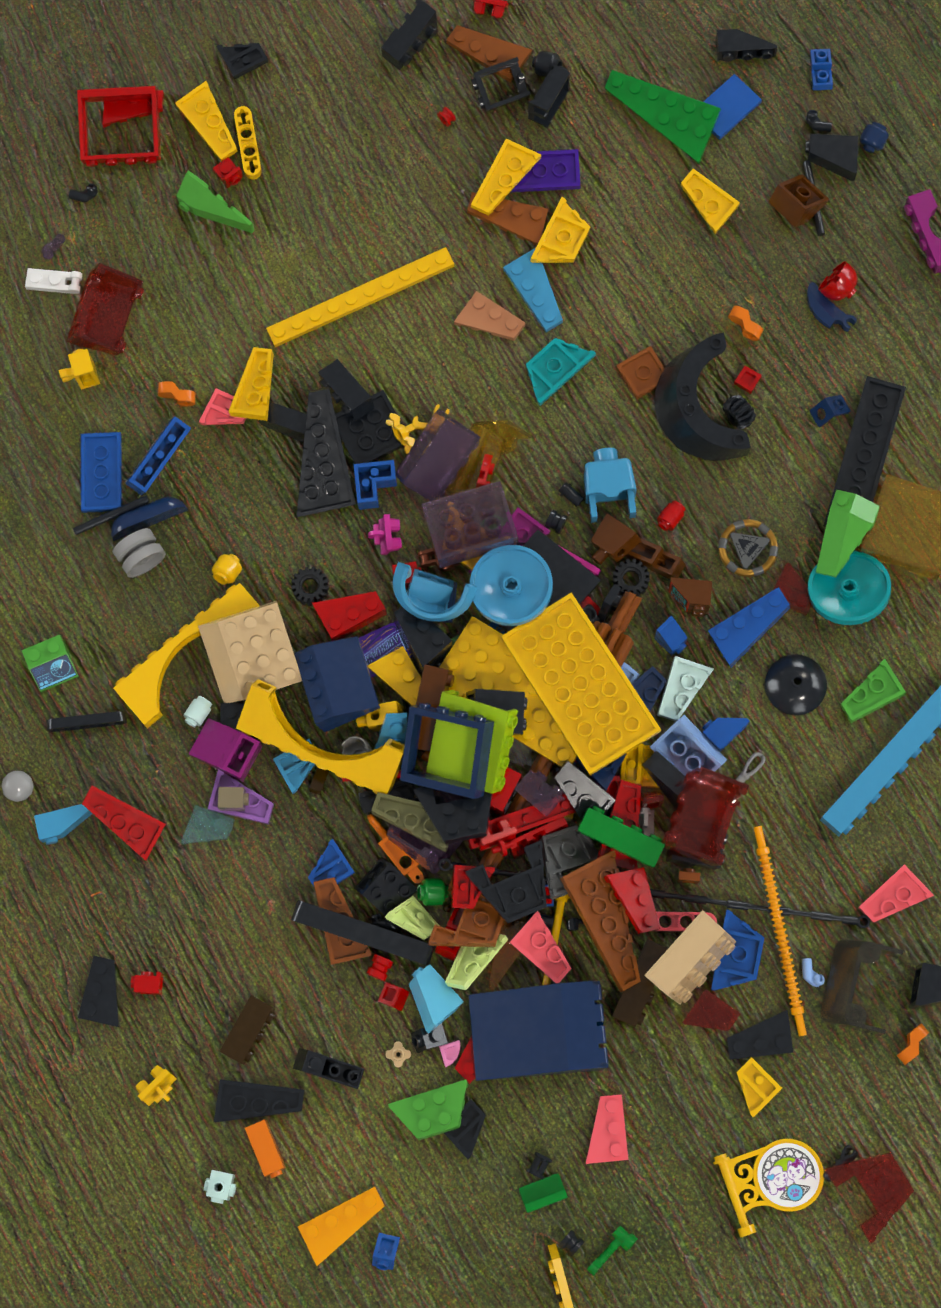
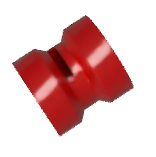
[366,954,394,982]

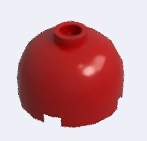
[818,261,858,301]

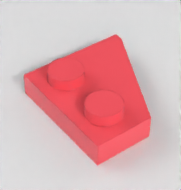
[199,388,247,425]

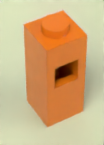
[245,1119,286,1179]

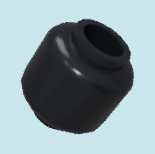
[532,51,562,77]

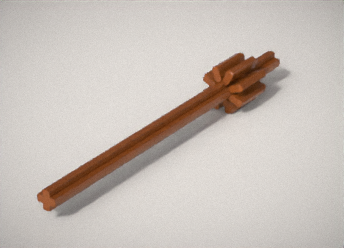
[479,591,642,883]

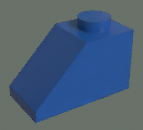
[655,616,688,656]
[702,718,750,752]

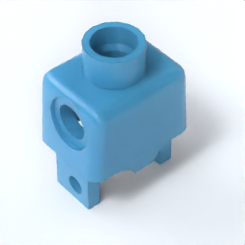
[584,448,637,523]

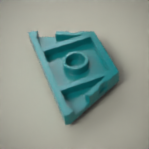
[526,338,596,406]

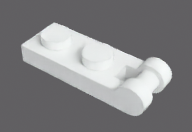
[25,268,83,294]

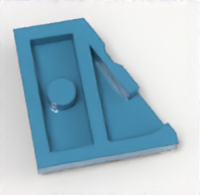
[273,739,315,794]

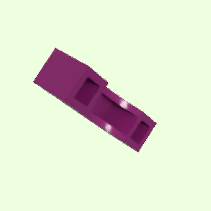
[904,189,941,274]

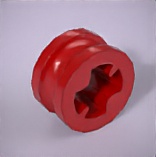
[437,107,456,127]

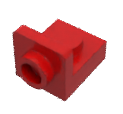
[213,157,243,188]

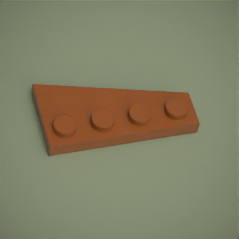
[467,192,548,246]
[313,877,372,965]

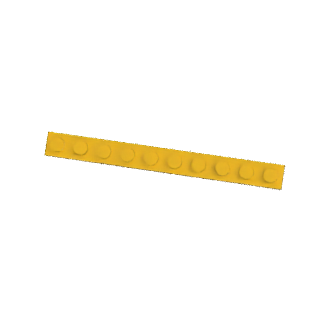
[266,247,454,348]

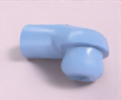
[801,958,825,987]

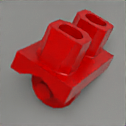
[473,0,509,19]
[478,819,518,857]

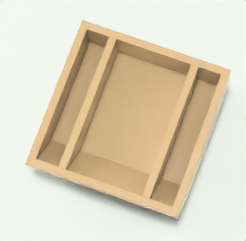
[198,600,302,703]
[645,910,737,1004]

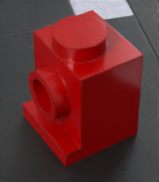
[131,971,164,995]

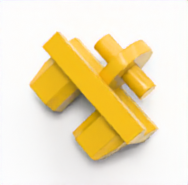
[136,1065,177,1106]

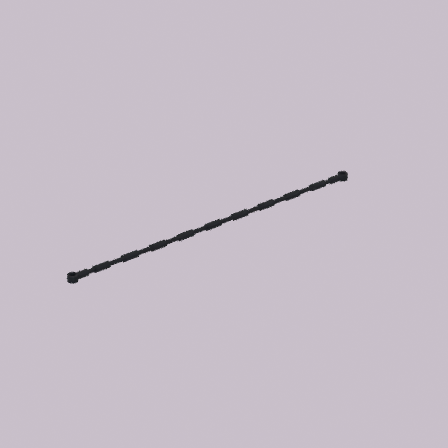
[439,858,870,929]

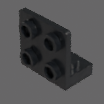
[354,857,417,916]

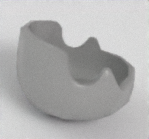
[342,736,372,755]
[1,771,34,802]

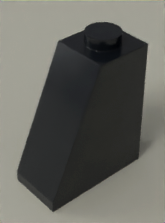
[805,134,858,181]

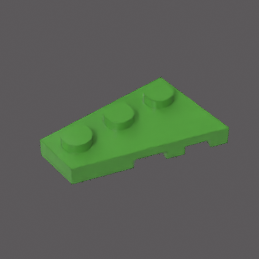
[841,659,906,723]

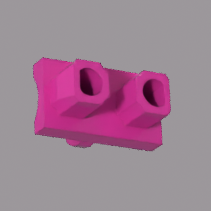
[368,514,402,555]

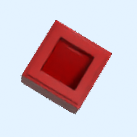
[378,982,409,1011]

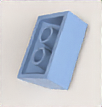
[650,715,727,788]

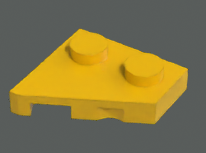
[736,1057,782,1117]

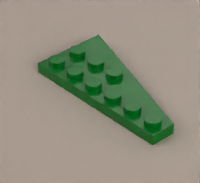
[605,70,721,164]

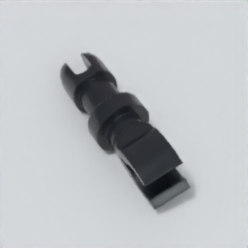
[823,1145,858,1182]

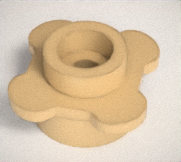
[386,1041,411,1067]

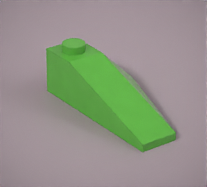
[176,170,255,233]
[816,490,880,578]

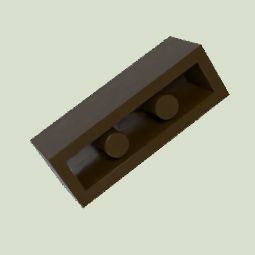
[219,995,276,1065]

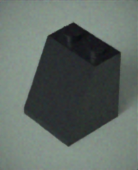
[466,689,527,735]
[909,963,941,1009]

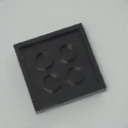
[335,390,404,464]

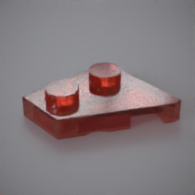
[773,562,812,616]
[682,989,741,1031]

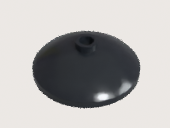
[765,654,827,716]

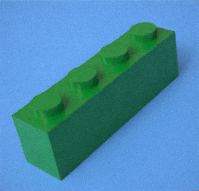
[576,806,665,868]

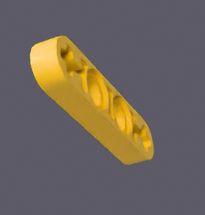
[234,106,262,180]

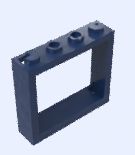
[400,702,494,799]

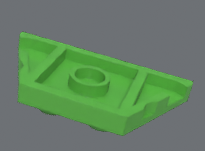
[388,1079,468,1140]

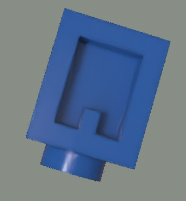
[372,1233,400,1270]

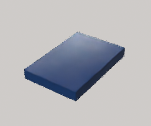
[704,74,762,140]

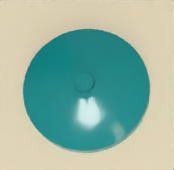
[808,551,891,625]

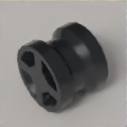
[545,509,568,534]
[558,1230,585,1258]

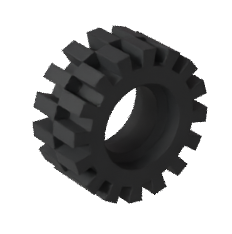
[612,559,650,597]
[291,567,329,606]

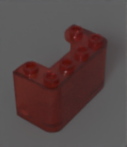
[663,767,749,866]

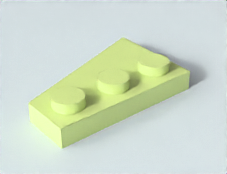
[445,934,508,990]

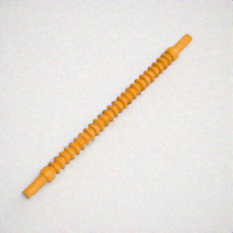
[753,826,807,1036]

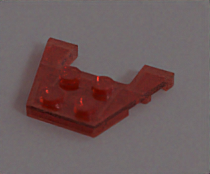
[824,1152,914,1243]

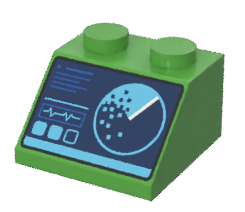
[21,635,79,692]

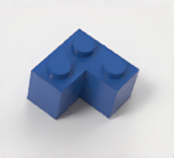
[354,460,397,510]

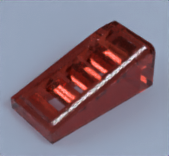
[640,791,664,809]

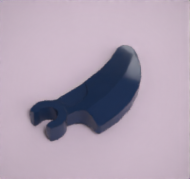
[807,282,857,332]

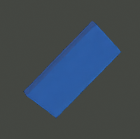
[81,432,122,513]

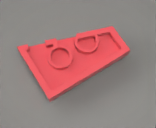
[858,864,934,923]
[509,911,572,984]

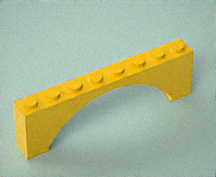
[113,583,260,729]
[236,679,405,794]

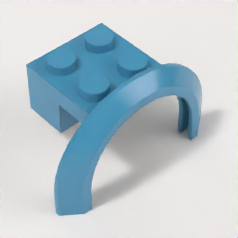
[393,562,478,622]

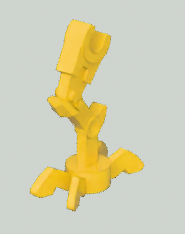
[385,404,450,454]

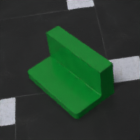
[519,1173,568,1213]

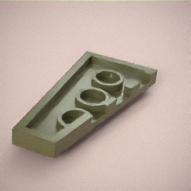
[371,792,449,852]

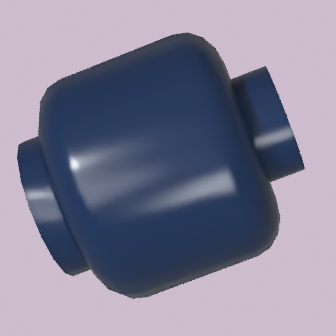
[859,122,889,153]

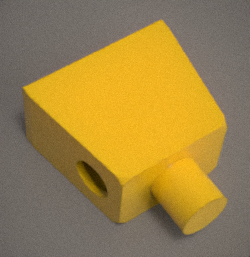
[356,701,404,732]

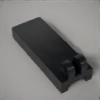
[358,781,415,815]

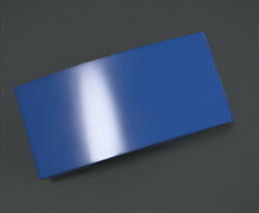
[810,49,833,90]

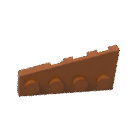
[446,25,532,83]

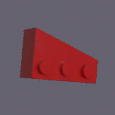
[312,591,387,641]

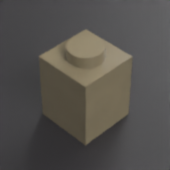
[218,787,249,811]

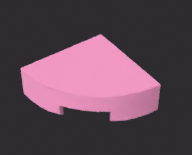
[439,1040,460,1067]

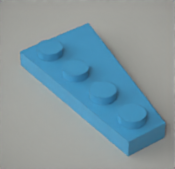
[503,248,563,332]

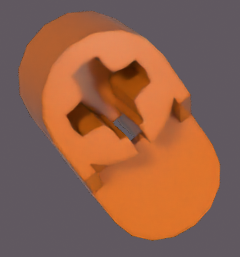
[728,306,763,341]
[158,381,196,407]
[897,1023,929,1065]

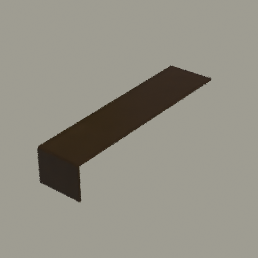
[309,749,335,795]

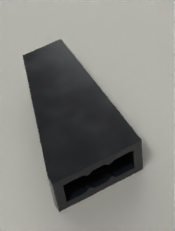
[256,402,306,443]

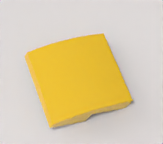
[621,744,659,788]

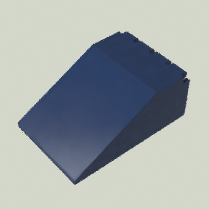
[468,981,609,1081]

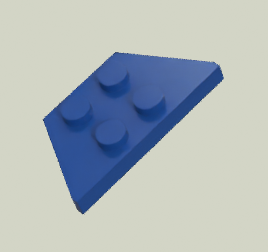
[711,910,764,991]

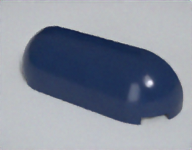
[111,497,188,541]

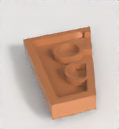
[454,291,526,341]

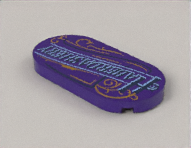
[359,623,412,678]

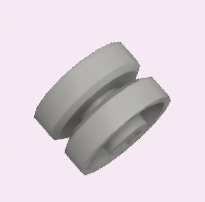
[112,528,166,578]

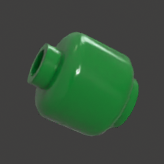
[417,878,449,906]

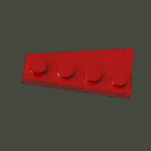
[81,785,166,861]

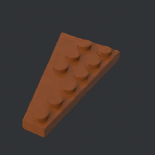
[560,850,641,992]

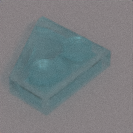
[181,805,235,845]

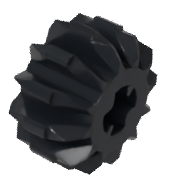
[722,395,756,429]

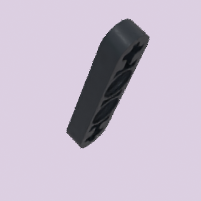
[46,711,127,732]

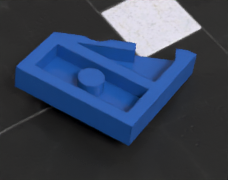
[308,839,355,886]

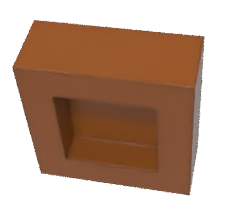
[677,868,700,884]

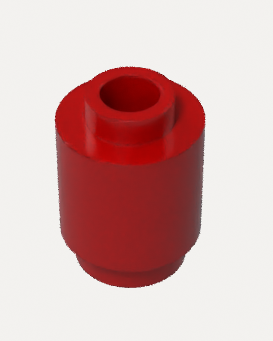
[657,500,686,531]

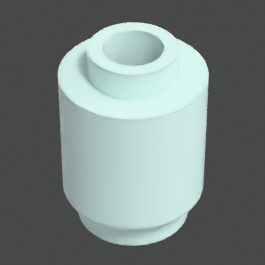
[183,696,212,728]

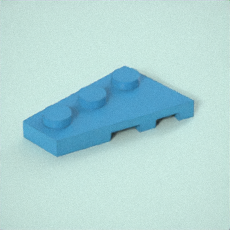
[374,713,408,768]

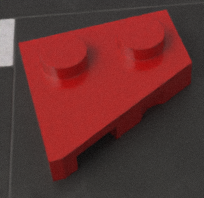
[451,865,495,909]

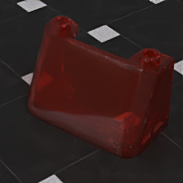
[67,263,144,356]

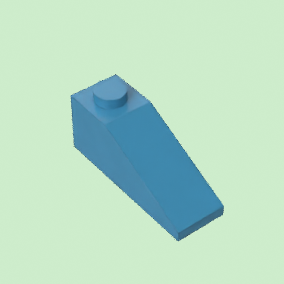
[34,804,93,845]

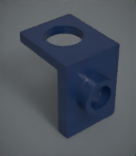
[810,395,851,427]

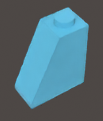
[409,964,464,1034]

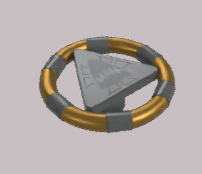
[718,519,778,577]

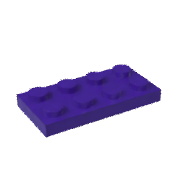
[511,149,580,192]

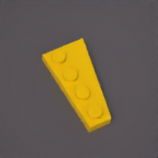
[228,347,274,421]

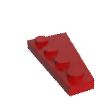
[597,780,641,870]

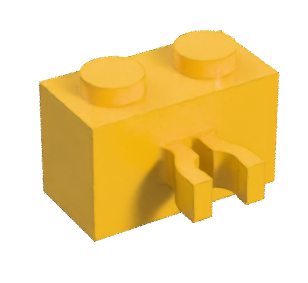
[58,349,100,390]

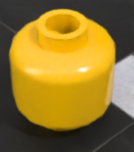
[212,554,242,585]

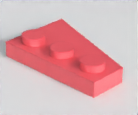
[585,1095,628,1164]

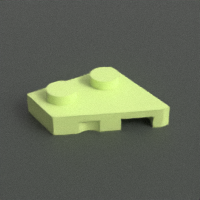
[385,896,439,940]

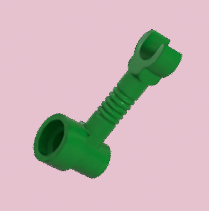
[587,1225,638,1276]

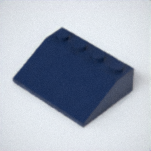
[294,636,380,732]

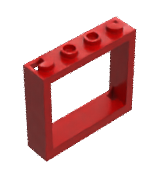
[77,86,161,167]

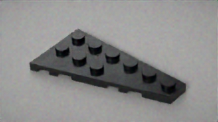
[296,387,356,518]

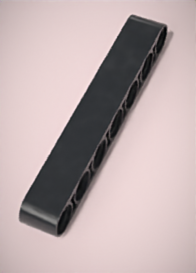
[291,900,435,966]

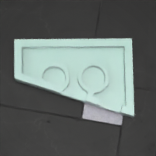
[657,656,714,722]

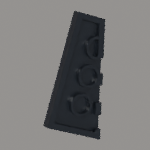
[214,1079,305,1123]

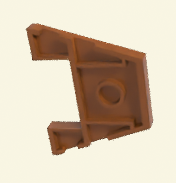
[428,876,504,947]

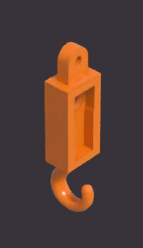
[367,814,424,884]

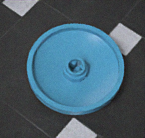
[470,545,553,626]

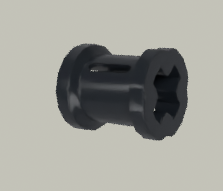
[526,1152,553,1180]

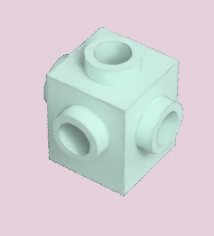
[204,1170,236,1204]

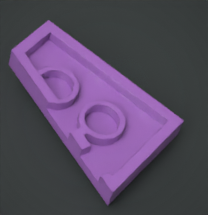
[208,769,274,825]

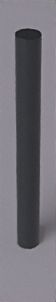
[803,160,825,236]
[73,495,150,535]

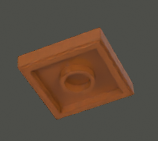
[616,346,665,400]

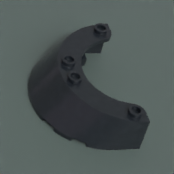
[654,332,751,461]

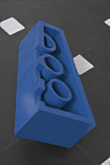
[708,587,790,668]

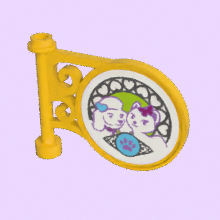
[713,1139,824,1238]

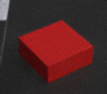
[734,366,762,394]

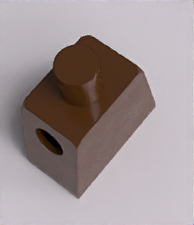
[591,513,641,565]

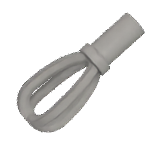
[731,752,765,790]

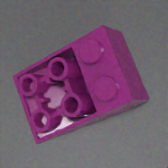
[189,718,263,782]

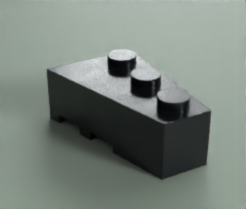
[381,0,438,70]

